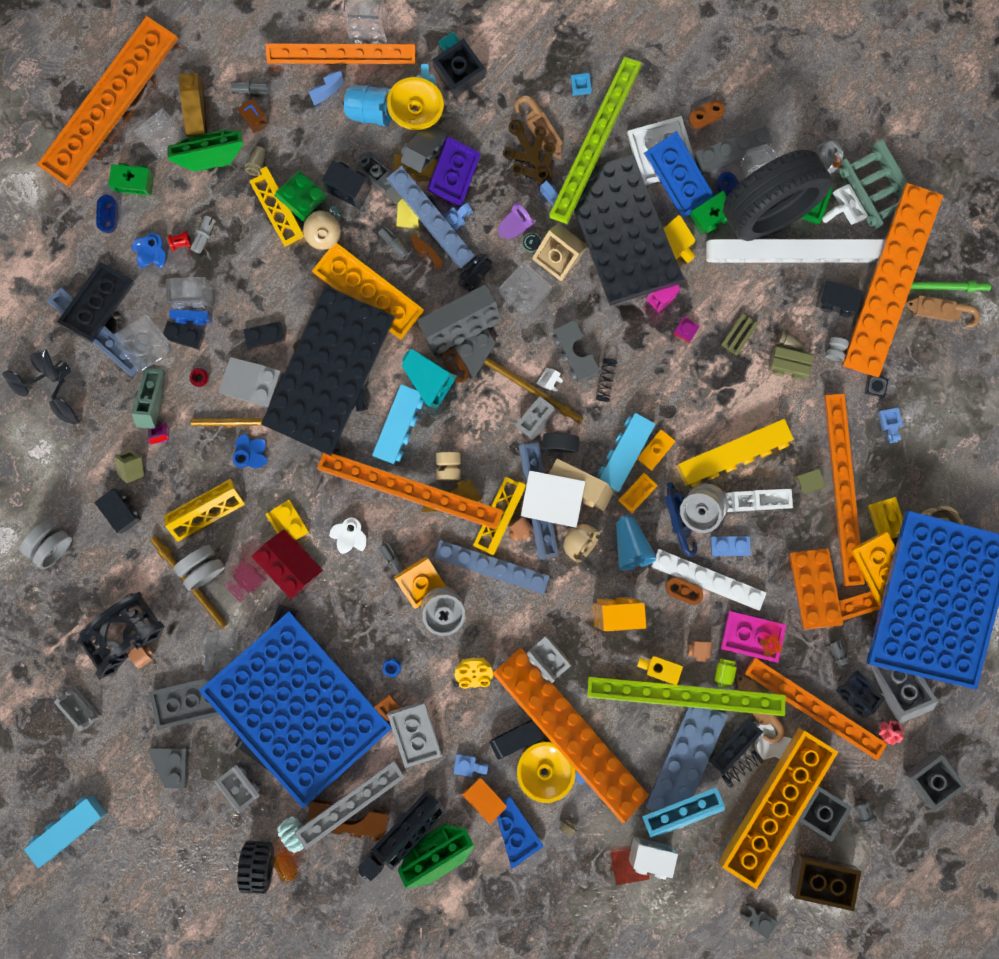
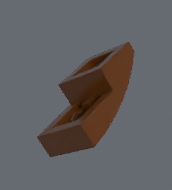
[410,235,443,270]

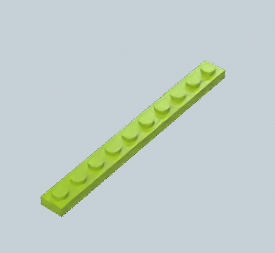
[549,57,642,224]
[587,677,786,716]

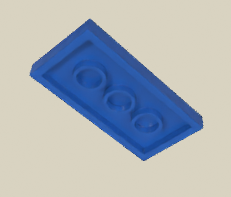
[644,131,714,218]

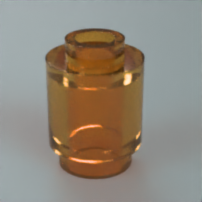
[273,851,299,883]

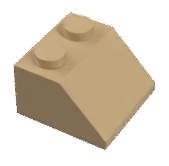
[532,223,587,281]

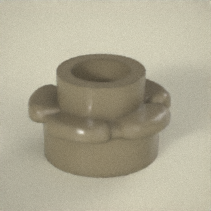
[559,819,578,837]

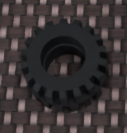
[237,841,274,894]

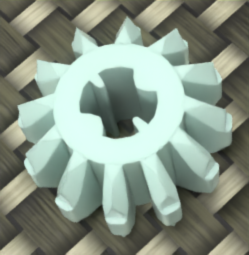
[277,817,304,853]

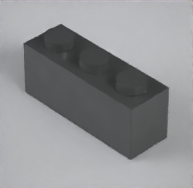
[401,125,449,173]

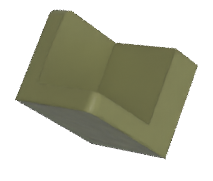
[114,449,144,483]
[793,469,826,494]

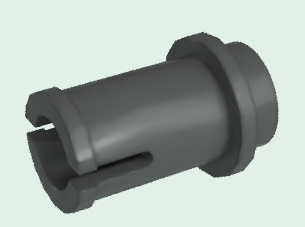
[830,640,850,666]

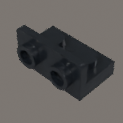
[836,670,885,718]

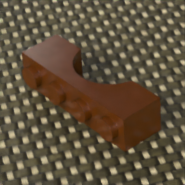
[307,799,390,841]

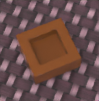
[374,693,402,722]

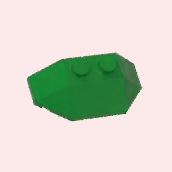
[167,130,243,172]
[398,825,475,889]

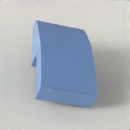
[309,71,344,105]

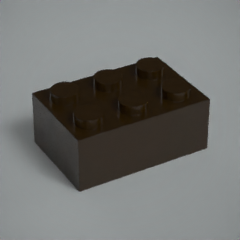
[789,853,862,911]

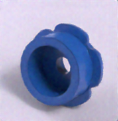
[383,658,401,678]

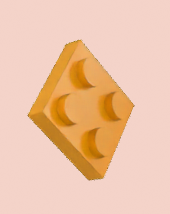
[394,556,446,609]

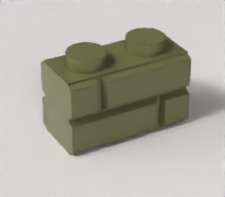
[768,346,814,381]

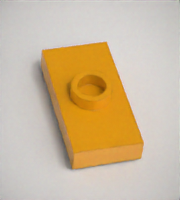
[637,430,676,471]
[617,473,658,514]

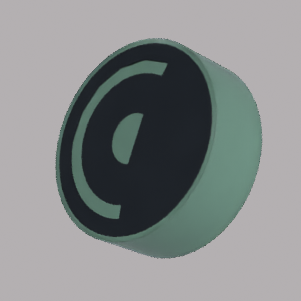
[522,233,541,253]

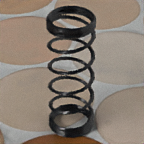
[595,358,618,402]
[721,750,764,788]

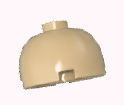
[303,210,341,250]
[563,524,600,563]

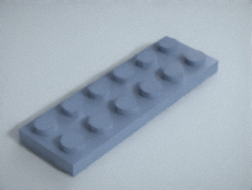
[645,707,728,811]

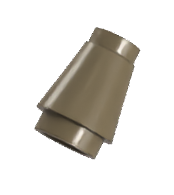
[245,146,266,176]
[775,331,805,352]

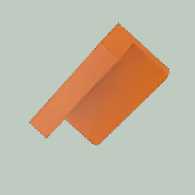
[461,778,507,824]

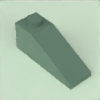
[131,368,165,429]

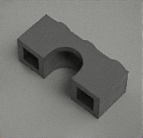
[552,320,600,383]

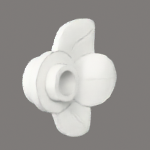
[329,517,367,554]

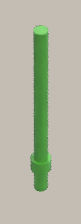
[911,281,991,292]

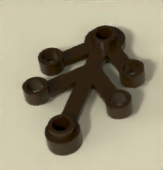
[503,120,556,185]

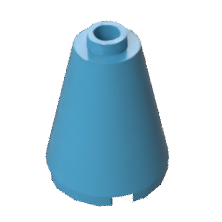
[616,515,656,571]

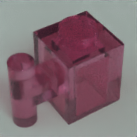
[224,563,266,602]

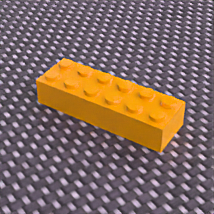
[593,597,646,631]

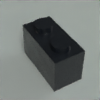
[816,281,863,318]
[94,488,141,534]

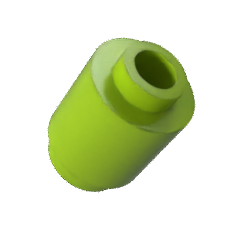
[714,658,737,688]

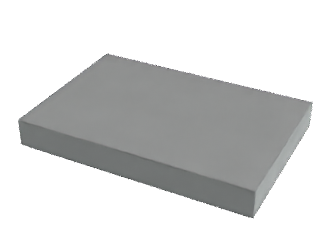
[387,700,442,768]

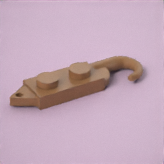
[515,96,563,160]
[905,295,980,327]
[735,674,784,743]

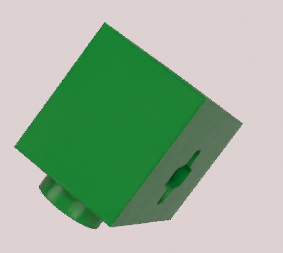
[108,163,154,196]
[689,191,728,235]

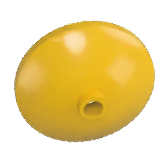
[387,77,444,130]
[517,742,575,803]

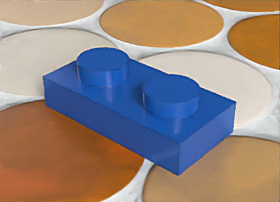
[169,309,212,326]

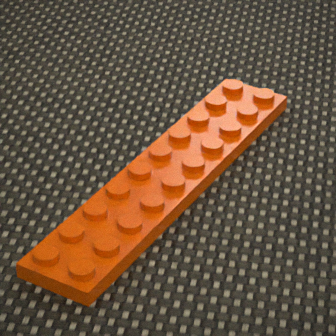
[37,16,178,188]
[841,183,943,377]
[492,647,650,823]

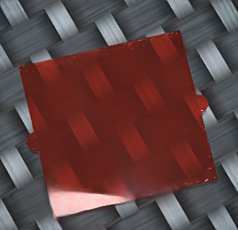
[610,849,650,885]

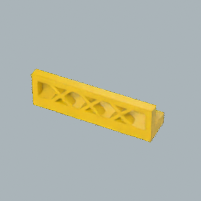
[250,166,304,247]
[473,476,526,555]
[163,479,245,542]

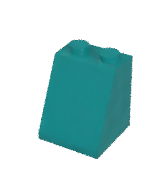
[401,349,457,408]

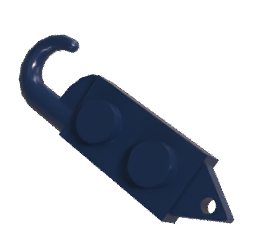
[664,482,698,557]

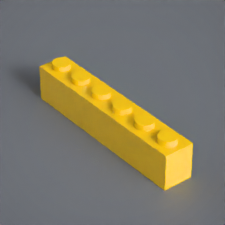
[676,419,794,488]

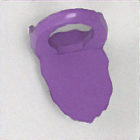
[498,202,536,239]

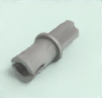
[191,216,216,253]

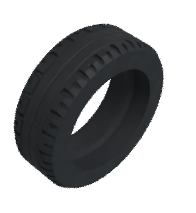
[723,149,832,241]

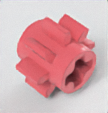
[878,719,905,745]

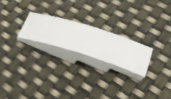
[725,489,793,512]

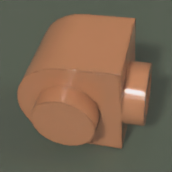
[509,517,533,542]
[687,640,712,662]
[127,645,154,669]

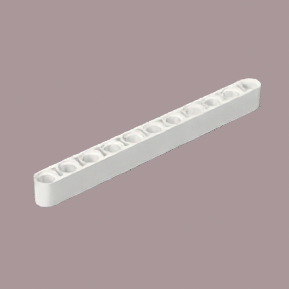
[706,239,885,263]

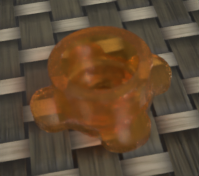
[760,634,782,657]

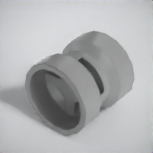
[825,337,849,361]

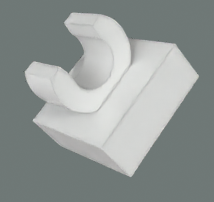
[537,368,563,391]

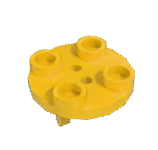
[454,657,493,689]

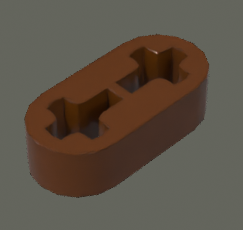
[442,349,469,383]

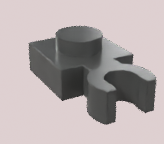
[740,904,778,939]

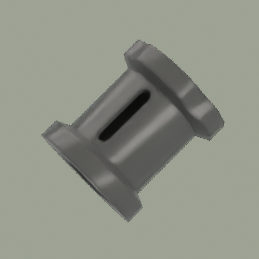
[853,799,878,825]

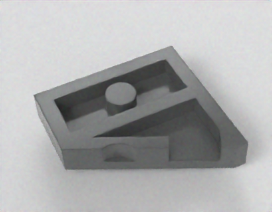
[453,329,496,379]
[148,747,188,788]

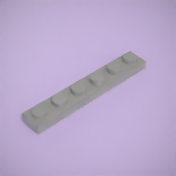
[294,761,405,850]

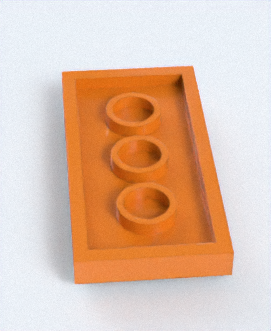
[789,548,843,630]

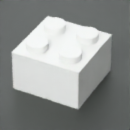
[628,836,678,880]

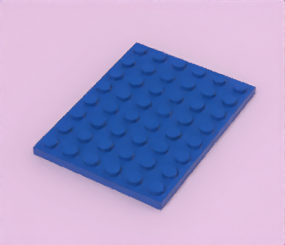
[866,510,999,690]
[199,611,392,808]

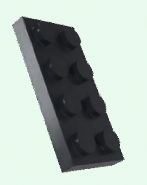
[57,262,134,343]

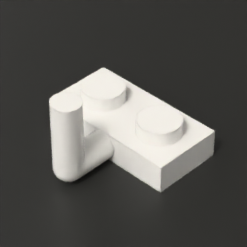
[822,184,868,225]

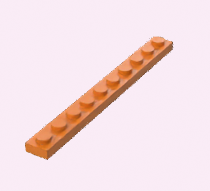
[824,393,865,586]
[317,453,503,530]

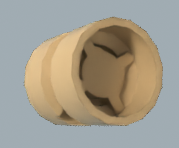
[436,452,461,481]

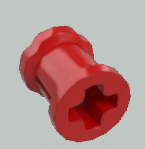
[167,230,191,251]

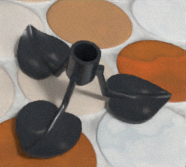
[2,349,81,424]

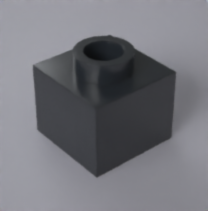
[357,852,384,881]

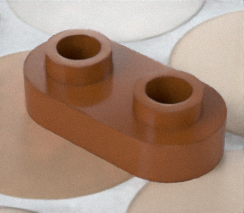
[689,100,725,129]
[665,578,703,605]

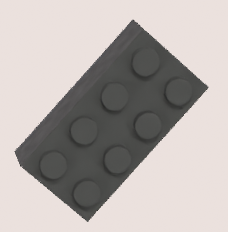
[417,285,501,356]

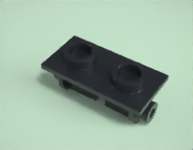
[457,254,493,292]

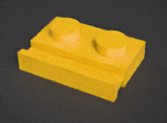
[867,497,903,539]
[266,500,310,540]

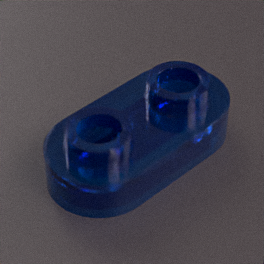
[717,172,739,197]
[96,195,118,234]

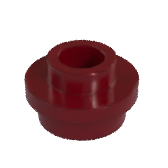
[189,368,209,387]

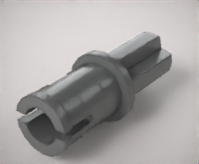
[231,80,269,96]
[378,226,411,260]
[379,542,406,575]

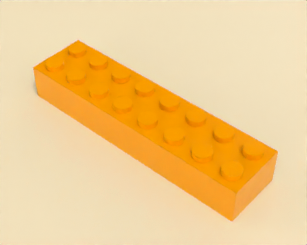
[718,728,838,889]

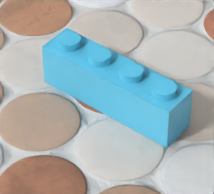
[372,385,424,465]
[597,413,655,493]
[642,787,725,839]
[24,795,107,868]

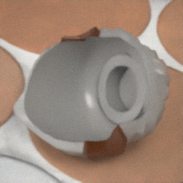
[815,140,843,174]

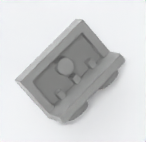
[526,635,572,683]
[215,765,260,813]

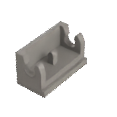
[515,396,557,442]
[54,687,101,731]

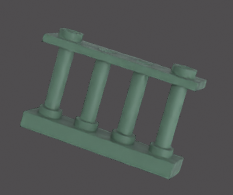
[838,139,908,230]

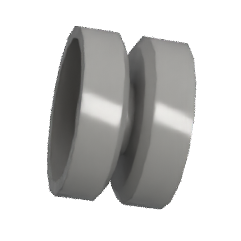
[680,483,729,533]
[19,520,72,570]
[173,545,225,591]
[421,587,465,636]

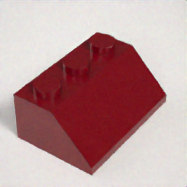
[251,529,324,599]

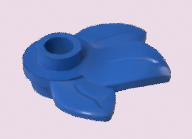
[131,233,166,268]
[232,434,268,469]

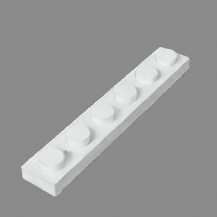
[651,549,766,611]

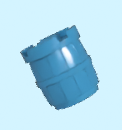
[344,85,392,126]

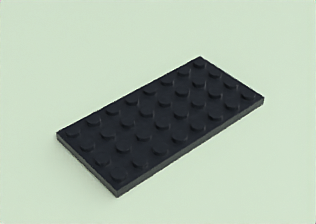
[562,155,684,306]
[261,285,395,456]

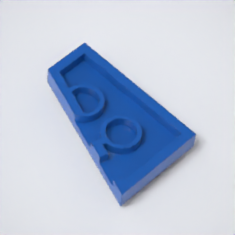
[497,796,544,869]

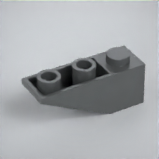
[354,153,402,205]

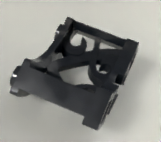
[76,592,165,680]

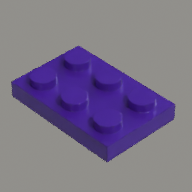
[427,137,481,206]

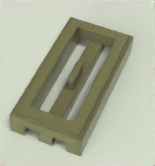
[721,313,759,356]

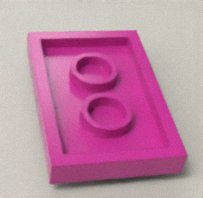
[720,611,786,663]

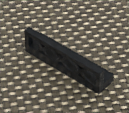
[371,790,447,870]

